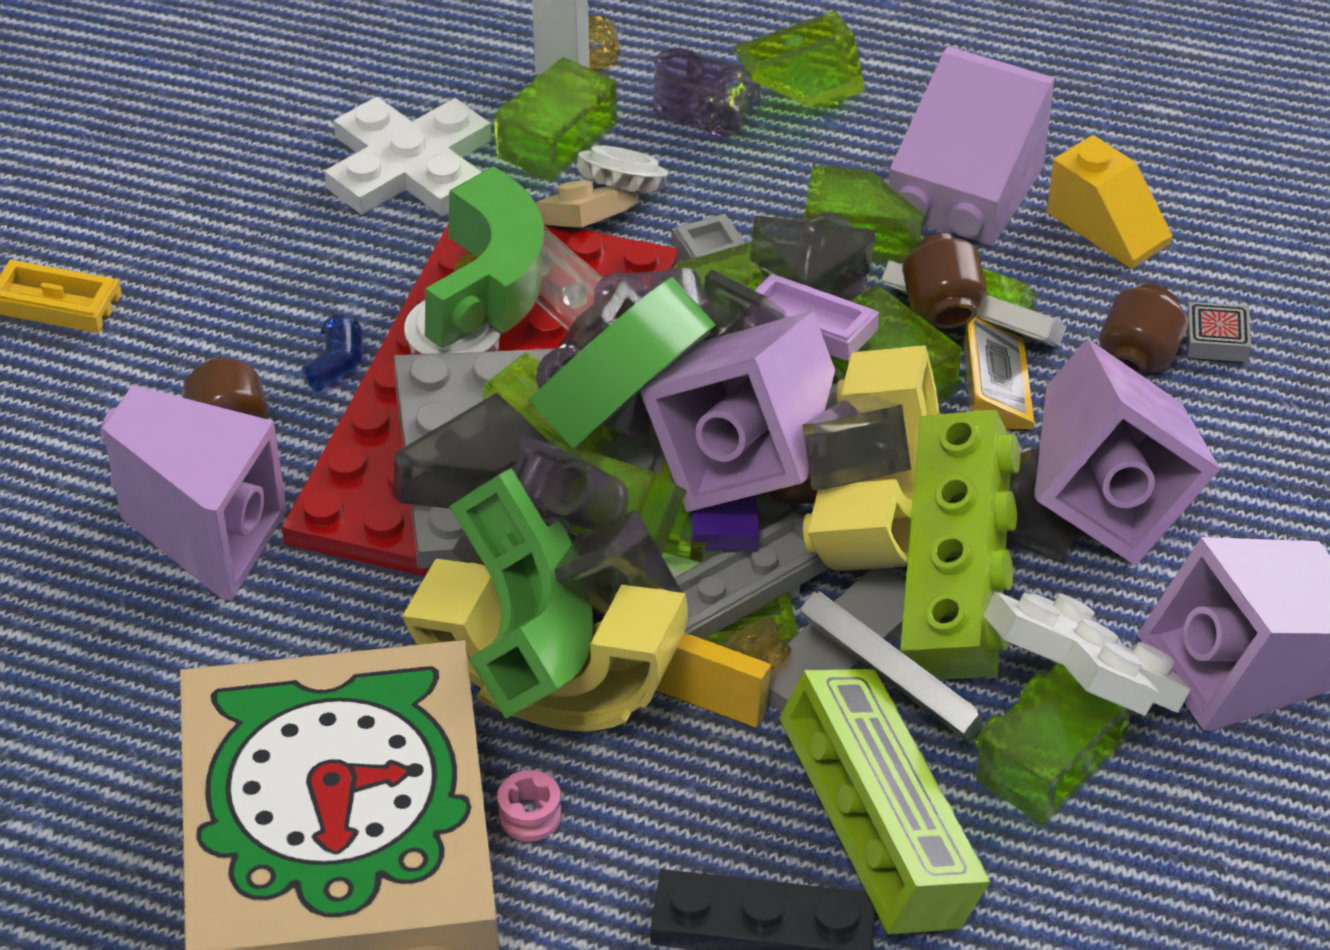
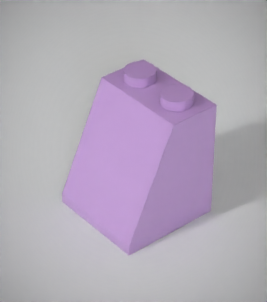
[887,46,1054,247]
[640,310,835,512]
[1034,338,1220,566]
[101,385,287,601]
[1137,537,1330,731]

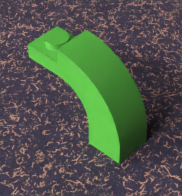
[424,166,544,348]
[529,277,716,449]
[449,468,593,719]

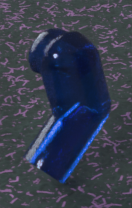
[302,313,363,392]

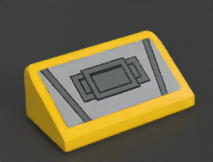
[963,316,1034,429]

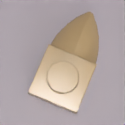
[536,180,639,227]

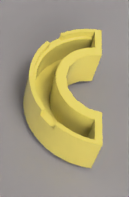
[803,345,939,571]
[402,558,688,731]

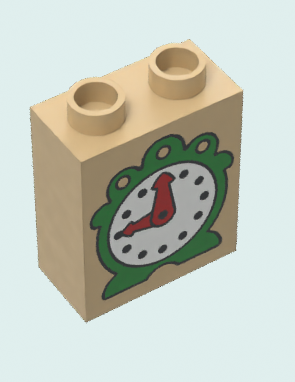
[180,640,499,950]

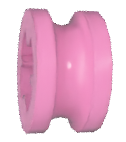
[497,770,561,842]

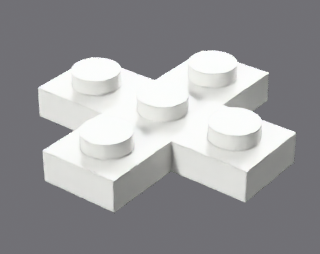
[324,97,492,216]
[983,591,1191,716]

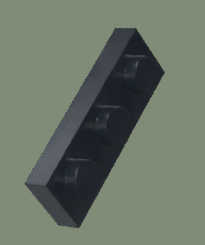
[650,869,875,950]

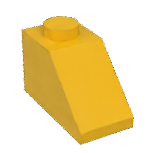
[1047,135,1172,269]

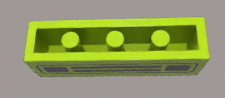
[779,669,990,934]

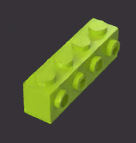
[900,409,1020,680]

